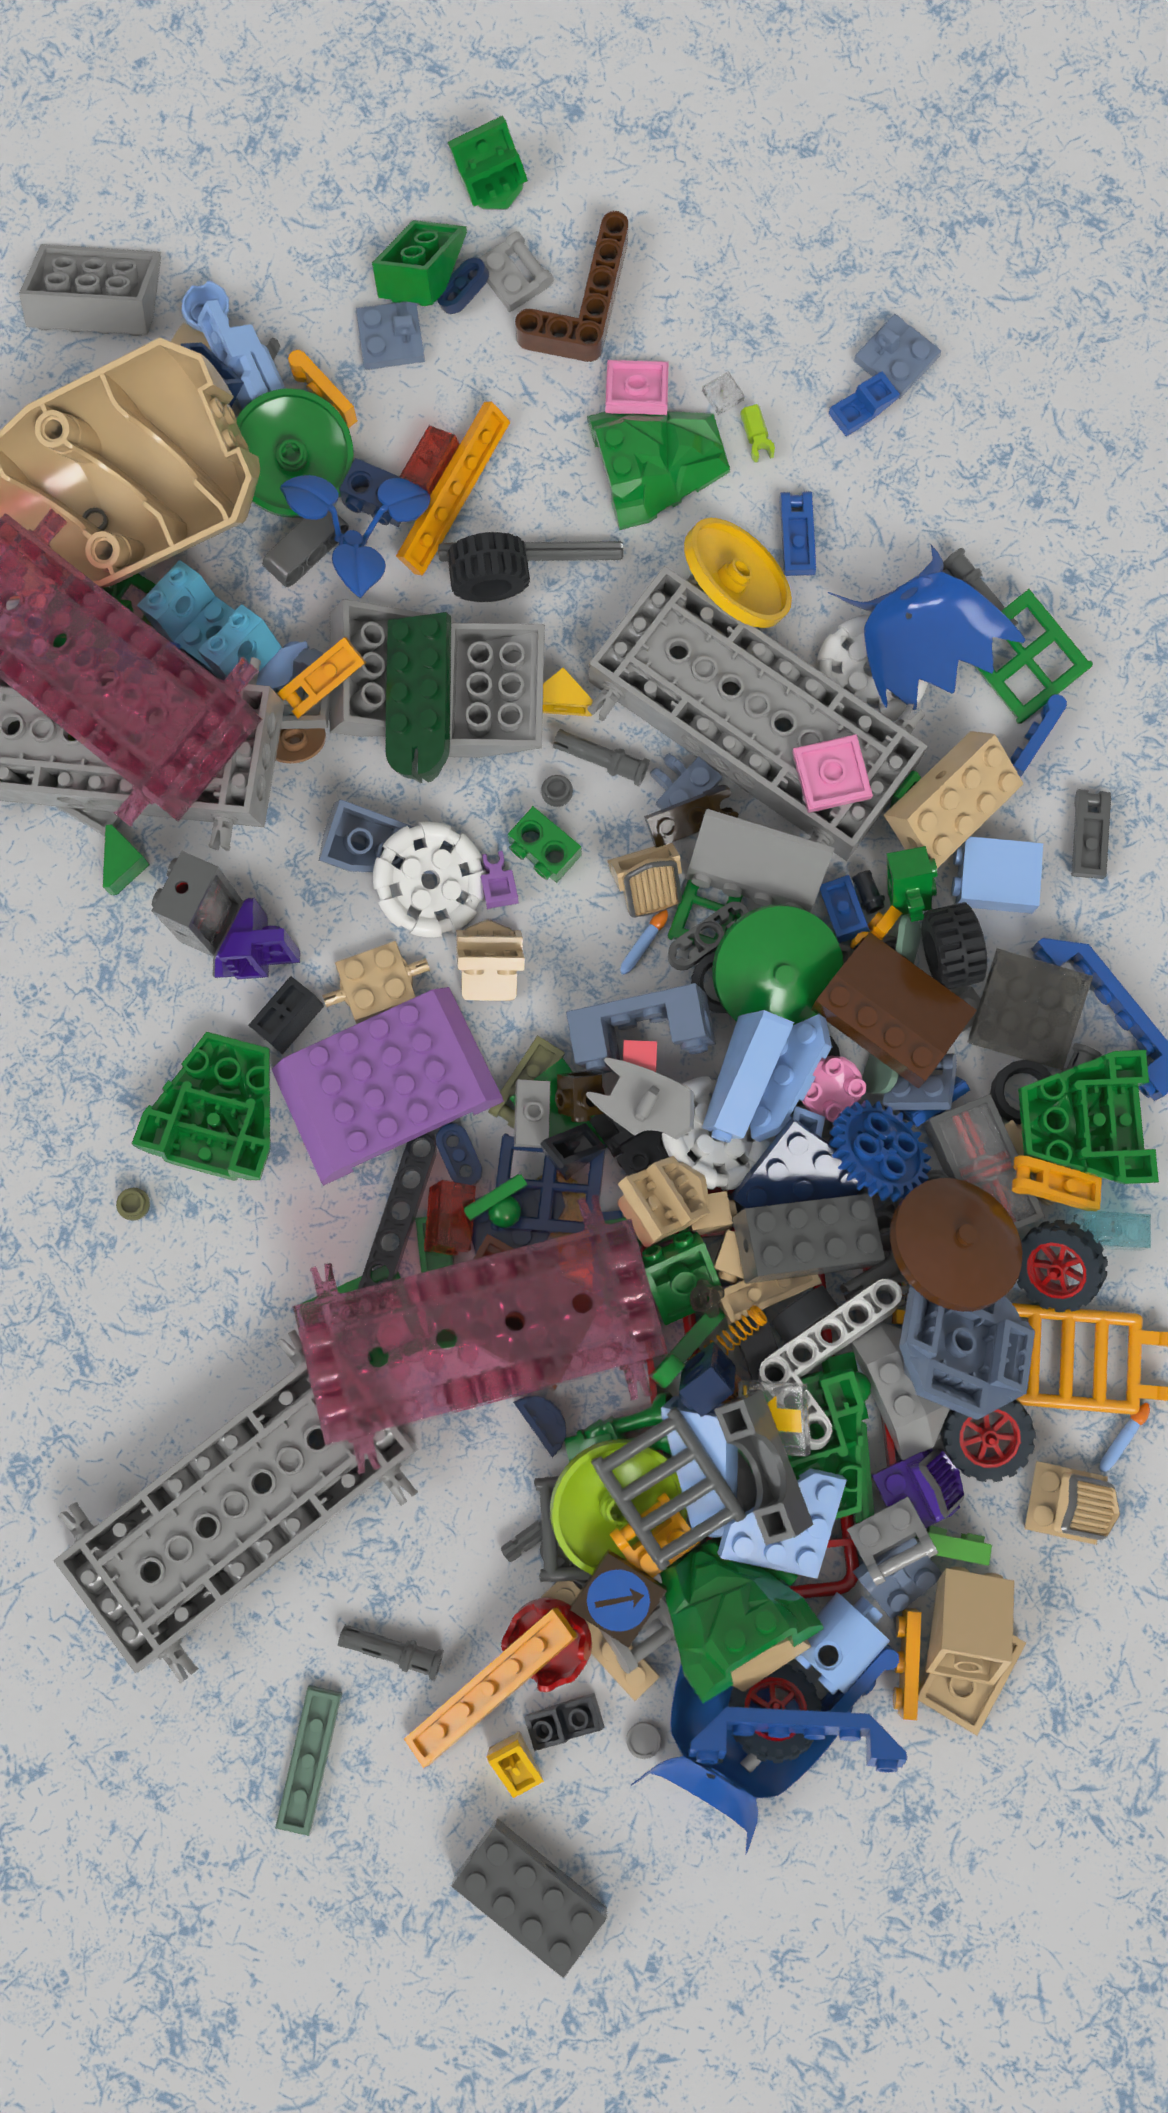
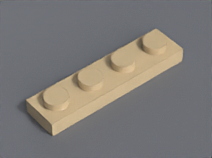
[541,1581,660,1701]

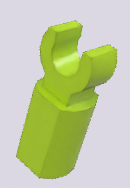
[740,404,775,462]

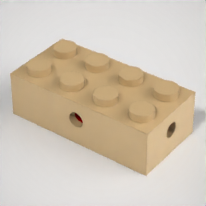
[884,731,1023,868]

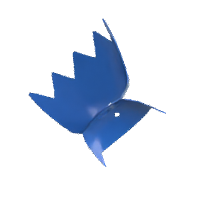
[828,544,1026,710]
[631,1664,838,1854]

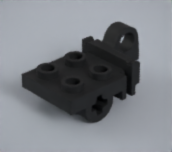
[589,1112,698,1176]

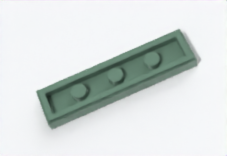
[275,1685,342,1836]

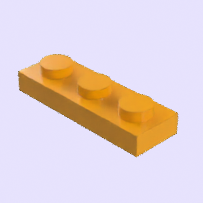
[893,1608,921,1720]

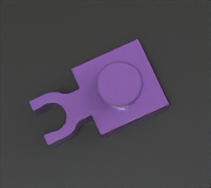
[481,851,519,909]

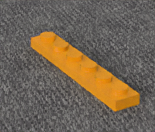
[396,402,511,576]
[404,1607,578,1768]

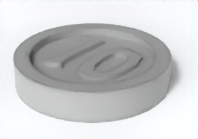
[626,1722,661,1759]

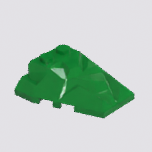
[587,411,730,530]
[131,1032,271,1181]
[1018,1050,1159,1184]
[738,1369,864,1519]
[660,1537,823,1703]

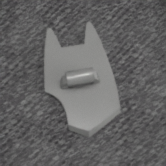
[586,1058,694,1139]

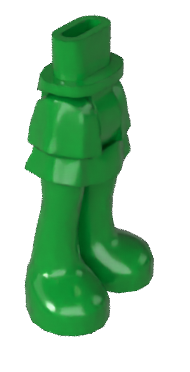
[564,1391,673,1462]

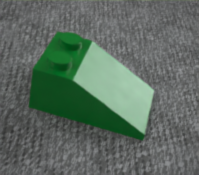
[372,220,467,306]

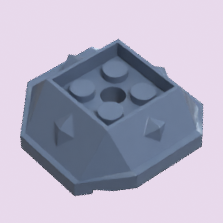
[899,1285,1035,1420]

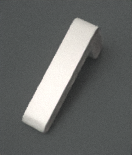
[758,1279,902,1450]

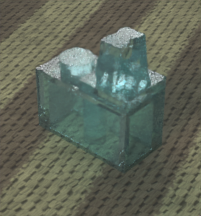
[1074,1211,1151,1251]

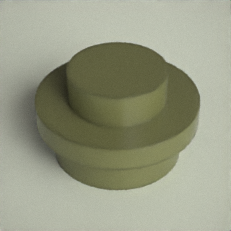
[116,1188,150,1221]

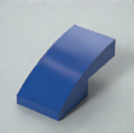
[828,371,900,437]

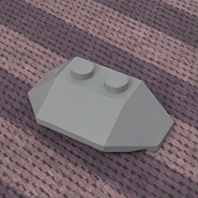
[850,1322,949,1461]

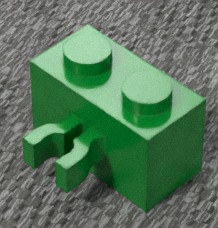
[886,846,938,922]

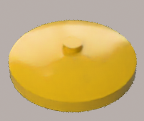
[684,518,792,628]

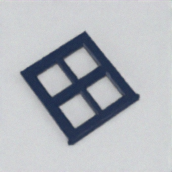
[490,1133,606,1237]

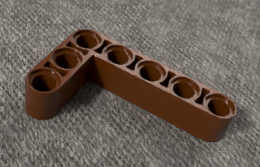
[515,211,628,362]

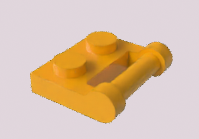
[609,1492,700,1578]

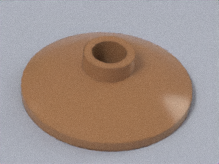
[276,728,326,764]

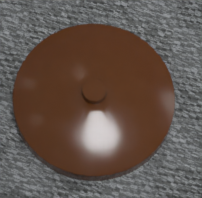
[890,1178,1022,1312]

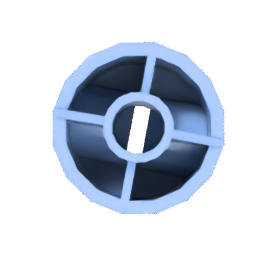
[795,1592,890,1694]

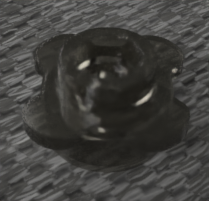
[690,1279,725,1318]

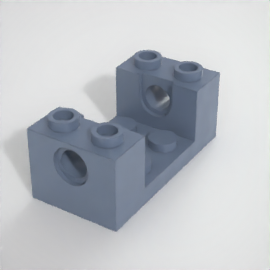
[566,983,716,1074]

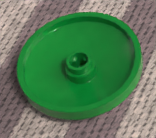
[236,388,354,518]
[712,904,844,1025]

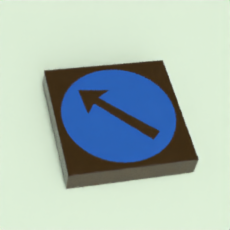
[570,1549,667,1648]

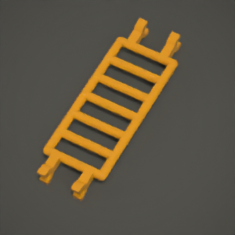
[892,1303,1168,1415]

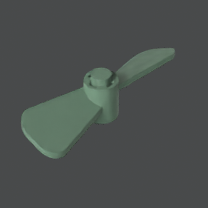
[862,914,921,1094]

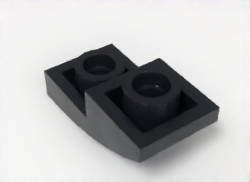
[732,1311,784,1392]
[524,1693,605,1751]

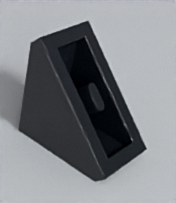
[540,1123,606,1180]

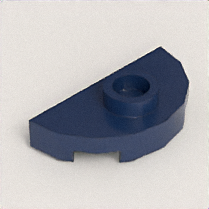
[513,1396,566,1458]

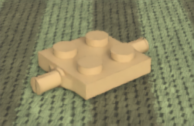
[322,941,430,1024]

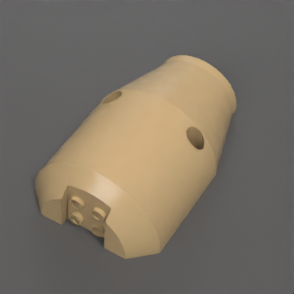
[0,337,260,602]

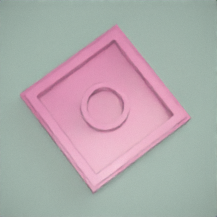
[605,360,668,415]
[792,734,873,813]

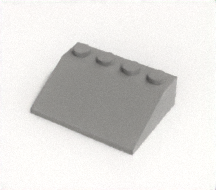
[19,244,161,336]
[330,599,427,737]
[448,623,545,758]
[685,808,834,912]

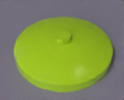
[550,1439,687,1574]

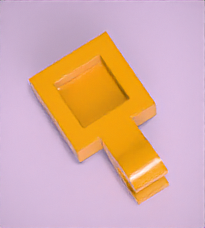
[850,905,902,949]

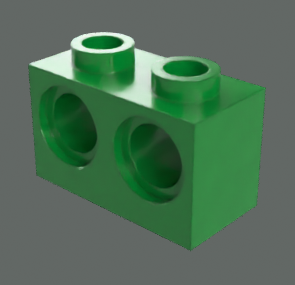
[507,806,582,883]

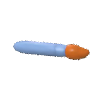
[620,910,668,975]
[1099,1403,1150,1472]

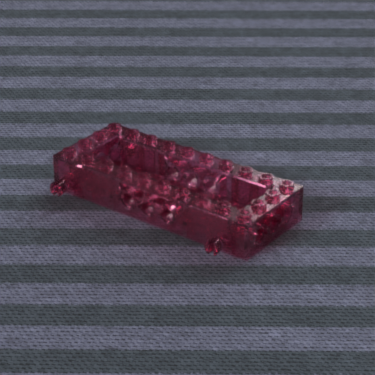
[0,508,263,827]
[293,1195,668,1474]

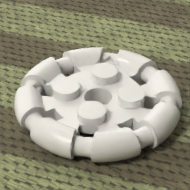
[817,615,928,721]
[373,821,486,938]
[662,1076,770,1191]

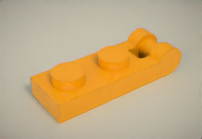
[288,350,357,429]
[277,637,367,719]
[1012,1155,1102,1212]

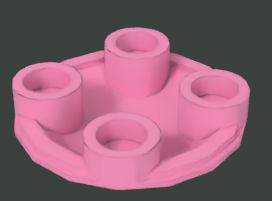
[802,1055,866,1122]

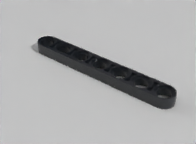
[342,1134,437,1354]

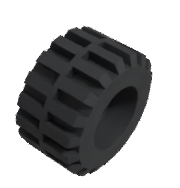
[447,532,530,602]
[921,902,987,989]

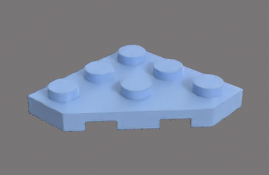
[750,1014,832,1142]
[717,1468,847,1578]

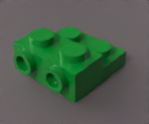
[636,1231,723,1326]

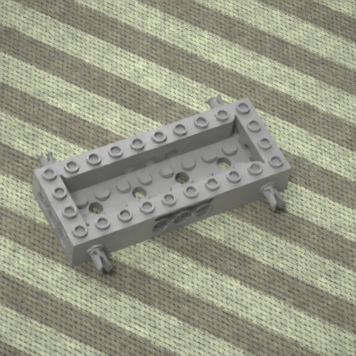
[587,565,928,861]
[0,636,285,851]
[53,1330,418,1684]

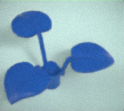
[280,475,430,598]

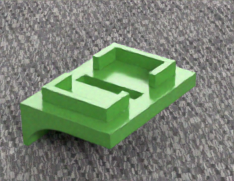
[915,1526,992,1566]

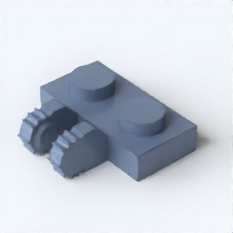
[650,754,722,810]

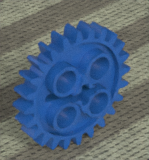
[829,1100,931,1202]

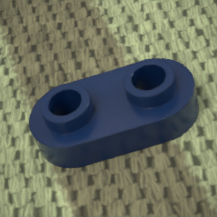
[437,257,489,314]
[436,1124,482,1188]

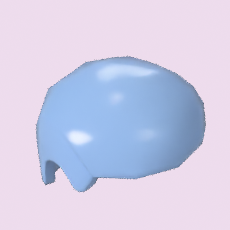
[182,281,229,332]

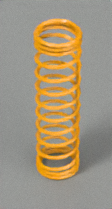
[689,1305,767,1360]

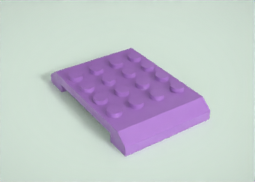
[271,987,504,1186]

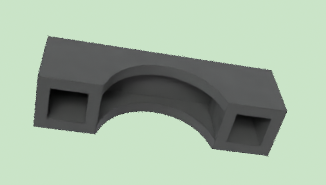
[714,1390,814,1545]

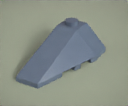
[318,799,453,874]

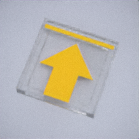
[738,1380,811,1457]

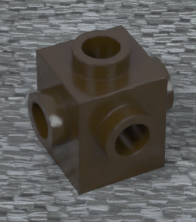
[555,1071,605,1122]

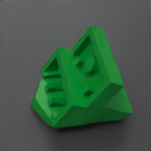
[447,115,528,210]

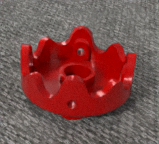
[501,1598,592,1692]

